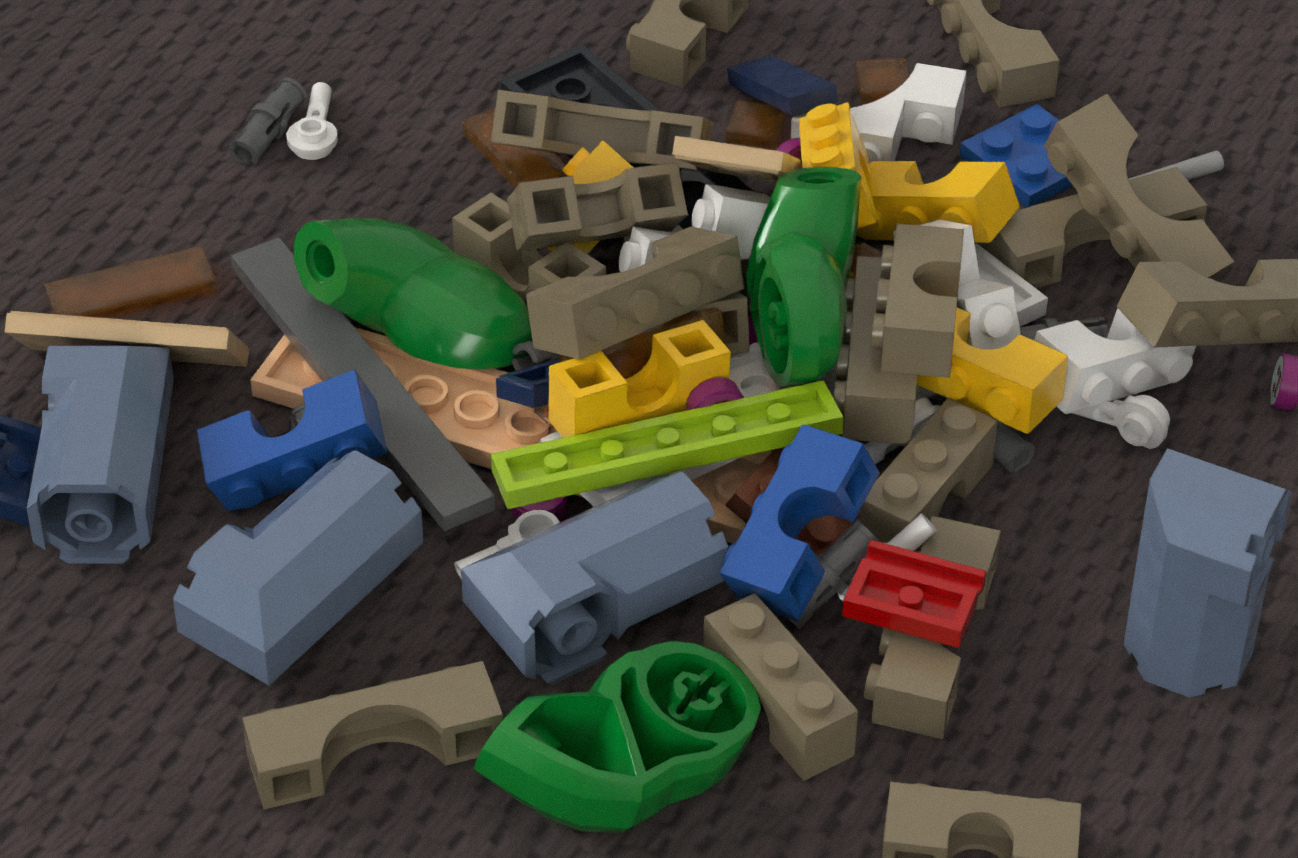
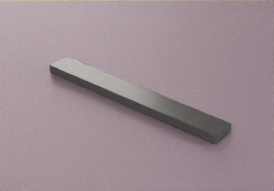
[231,237,495,532]

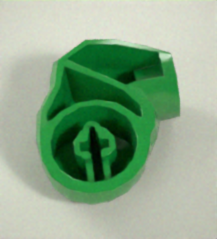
[746,167,862,386]
[294,218,532,369]
[474,641,761,832]

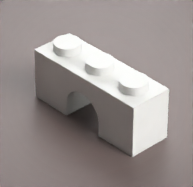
[1034,309,1196,414]

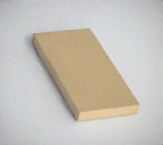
[672,136,802,182]
[5,311,250,367]

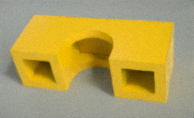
[799,102,876,229]
[856,161,1020,243]
[916,307,1068,434]
[549,320,731,438]

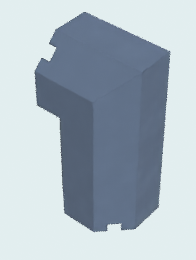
[27,346,174,563]
[1123,448,1293,698]
[173,450,423,686]
[461,471,729,685]

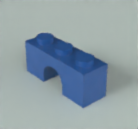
[197,369,388,511]
[719,424,880,622]

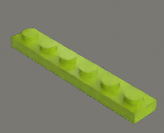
[491,380,843,509]

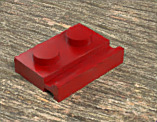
[842,540,986,648]

